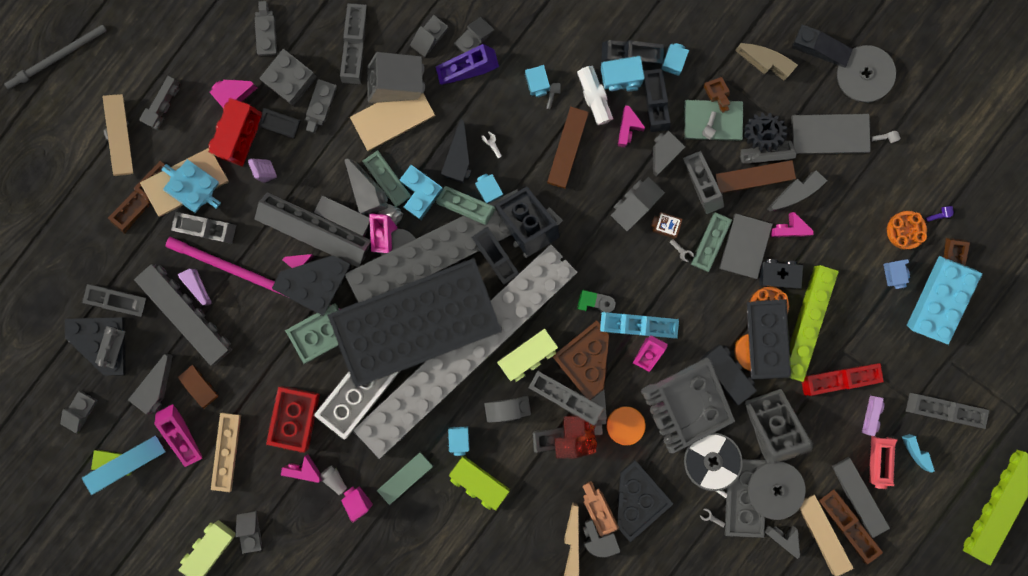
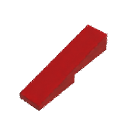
[802,363,884,396]

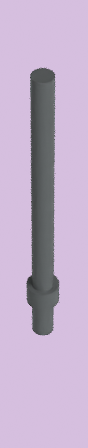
[4,24,107,90]

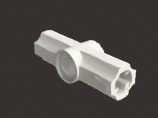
[577,65,613,125]

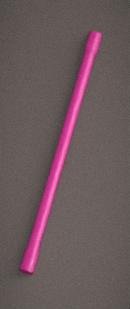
[166,237,341,310]

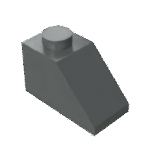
[653,131,685,176]

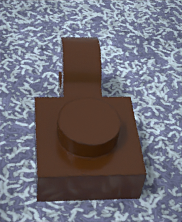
[704,77,730,113]

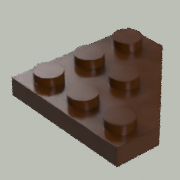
[552,321,610,400]

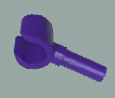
[926,206,953,222]

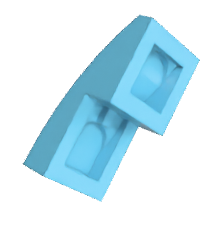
[902,434,934,472]

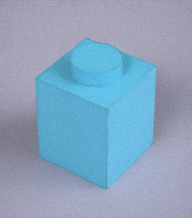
[661,43,689,76]
[525,65,550,97]
[475,174,503,204]
[448,427,469,456]

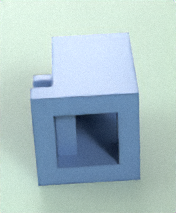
[883,259,910,289]

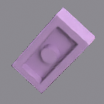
[862,396,884,436]

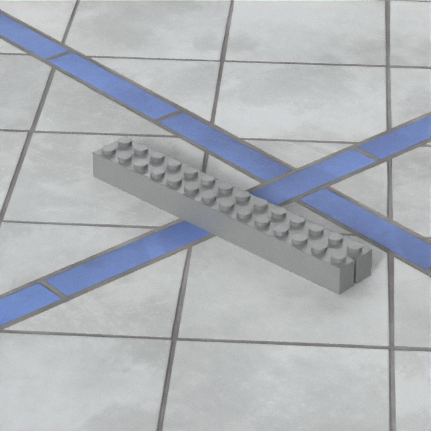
[353,245,577,459]

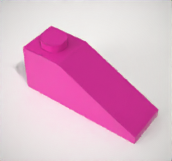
[155,404,202,467]

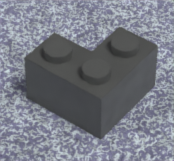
[611,177,665,231]

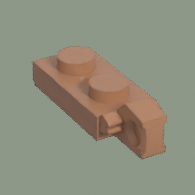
[583,481,619,537]

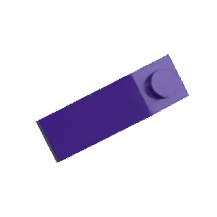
[436,44,499,85]

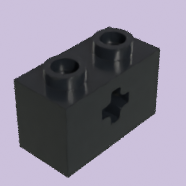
[759,259,803,289]

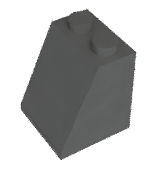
[367,52,425,103]

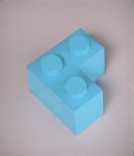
[601,56,644,92]
[400,165,443,220]

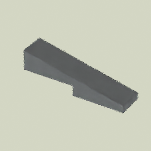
[340,4,367,84]
[529,371,604,426]
[906,393,989,429]
[832,457,890,538]

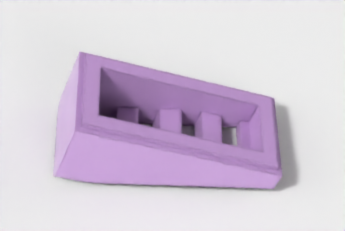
[249,159,277,183]
[178,269,212,305]

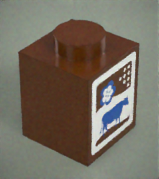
[651,212,683,239]

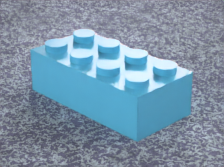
[907,256,982,345]

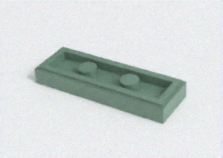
[362,150,411,207]
[436,186,495,225]
[691,212,732,272]
[377,452,433,505]

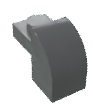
[484,396,531,422]
[582,518,620,557]

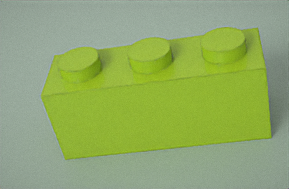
[449,455,509,510]

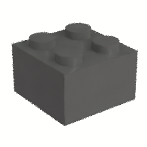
[259,49,317,107]

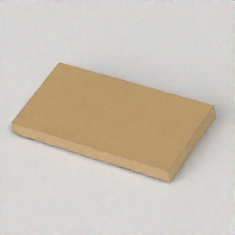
[350,93,435,152]
[140,148,229,217]

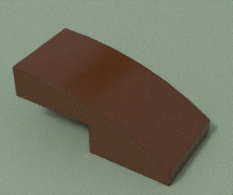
[178,365,218,408]

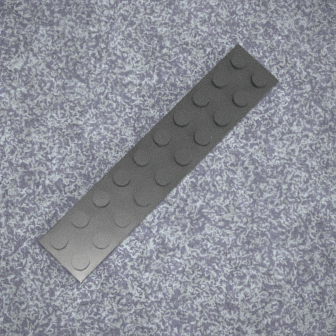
[345,190,518,302]

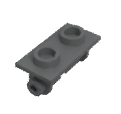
[95,326,125,369]

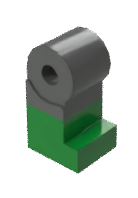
[577,290,615,313]

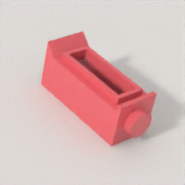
[869,436,897,489]

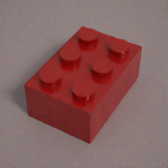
[208,98,262,167]
[266,386,320,452]

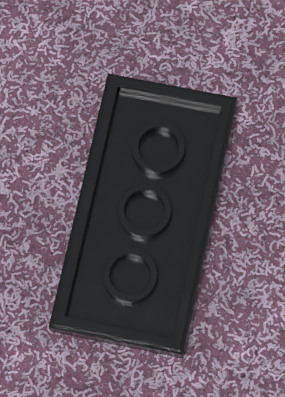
[747,299,791,379]

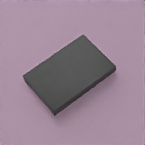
[719,214,772,279]

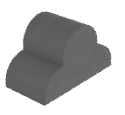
[745,389,812,464]

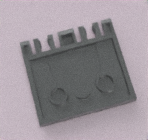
[642,358,735,453]

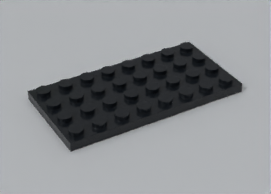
[328,259,502,388]

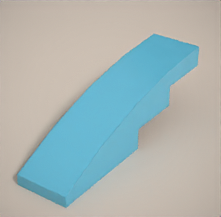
[600,312,679,338]
[82,436,165,495]

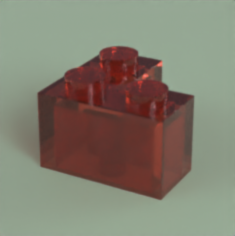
[555,415,597,458]

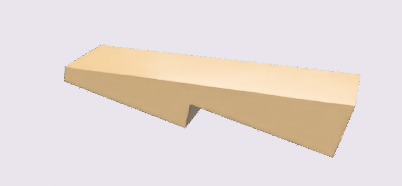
[103,94,133,176]
[800,494,853,576]
[564,502,579,576]

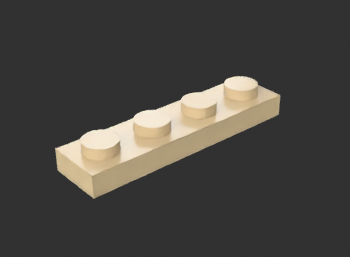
[211,413,241,492]

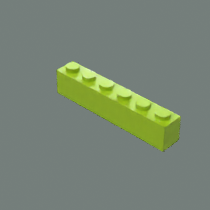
[789,265,839,382]
[963,450,1028,565]

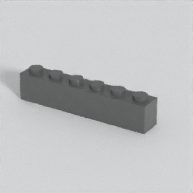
[255,192,371,267]
[134,264,232,366]

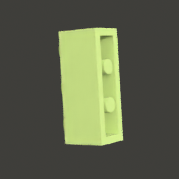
[497,329,558,382]
[179,520,236,576]

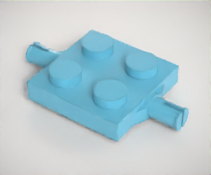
[162,159,221,213]

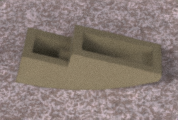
[735,43,798,80]

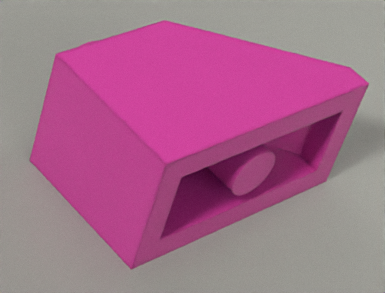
[210,80,257,107]
[341,486,373,522]

